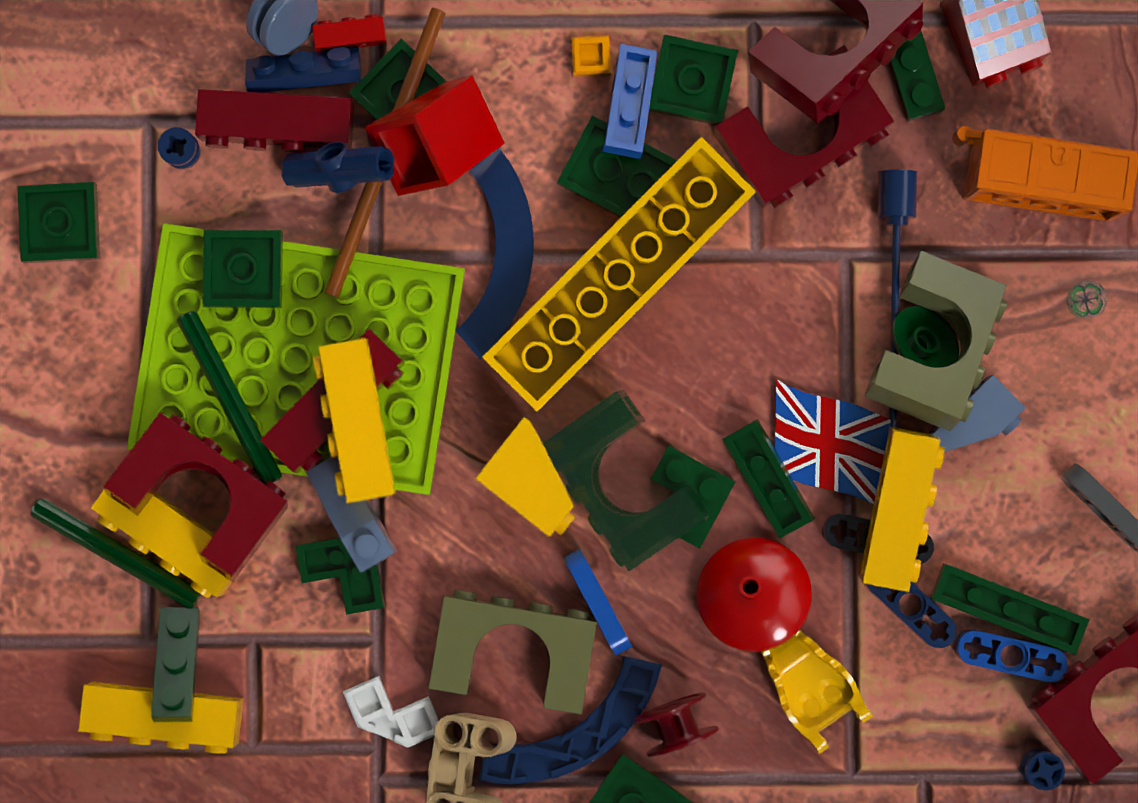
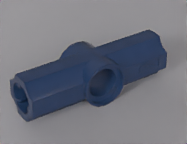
[281,141,394,193]

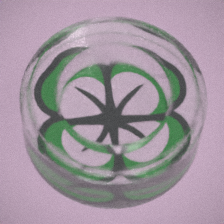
[1066,280,1107,319]

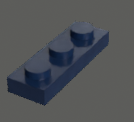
[245,47,361,93]

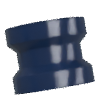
[158,127,201,169]
[1020,748,1065,791]

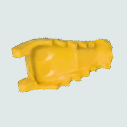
[760,630,873,754]

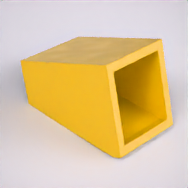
[476,417,575,537]

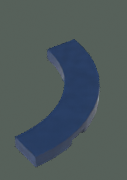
[456,148,534,360]
[478,655,662,784]

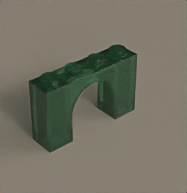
[542,390,710,571]

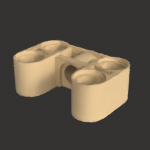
[426,713,516,803]

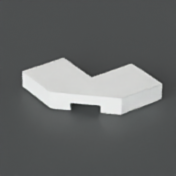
[343,676,439,747]

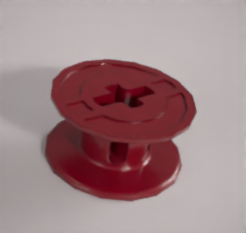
[634,692,719,757]

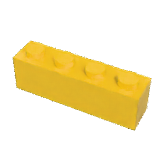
[313,338,396,503]
[859,427,945,592]
[91,490,232,598]
[78,682,244,754]

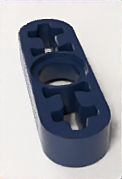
[864,582,956,648]

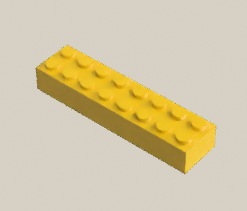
[482,137,756,412]

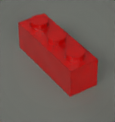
[312,14,388,51]

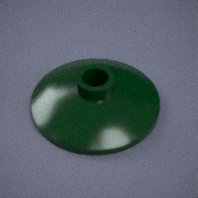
[891,306,959,368]

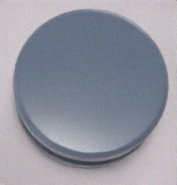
[246,0,319,55]

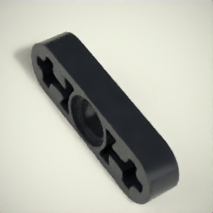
[822,514,934,564]

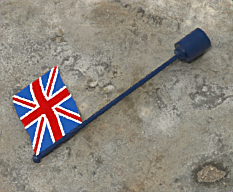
[775,170,917,504]

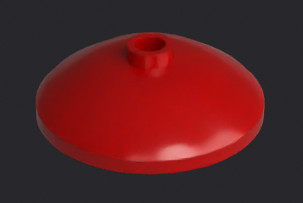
[696,538,812,652]

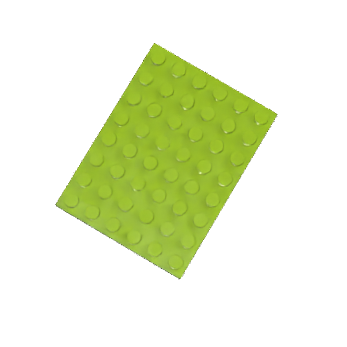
[127,223,465,495]

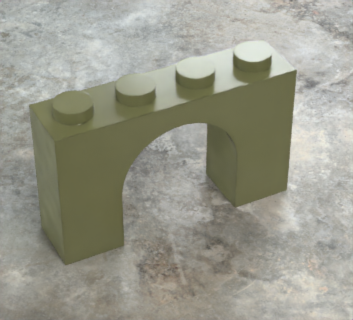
[864,251,1007,431]
[429,589,597,714]

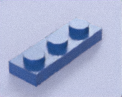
[602,44,658,159]

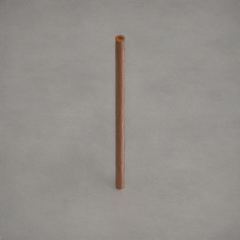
[324,8,446,298]

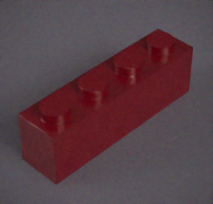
[195,89,355,153]
[260,329,405,473]

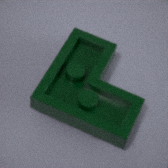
[650,446,736,549]
[295,538,385,615]

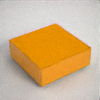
[571,35,611,77]

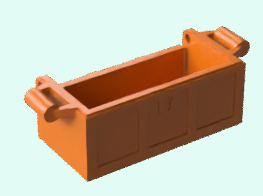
[952,126,1138,222]

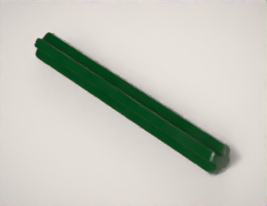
[177,311,282,484]
[30,499,201,608]

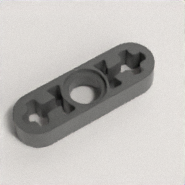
[1061,463,1138,553]

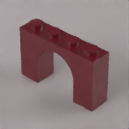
[748,0,923,124]
[713,45,894,209]
[103,412,288,583]
[1027,614,1138,785]

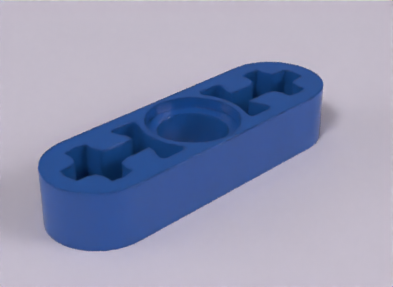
[563,549,632,656]
[955,629,1068,682]

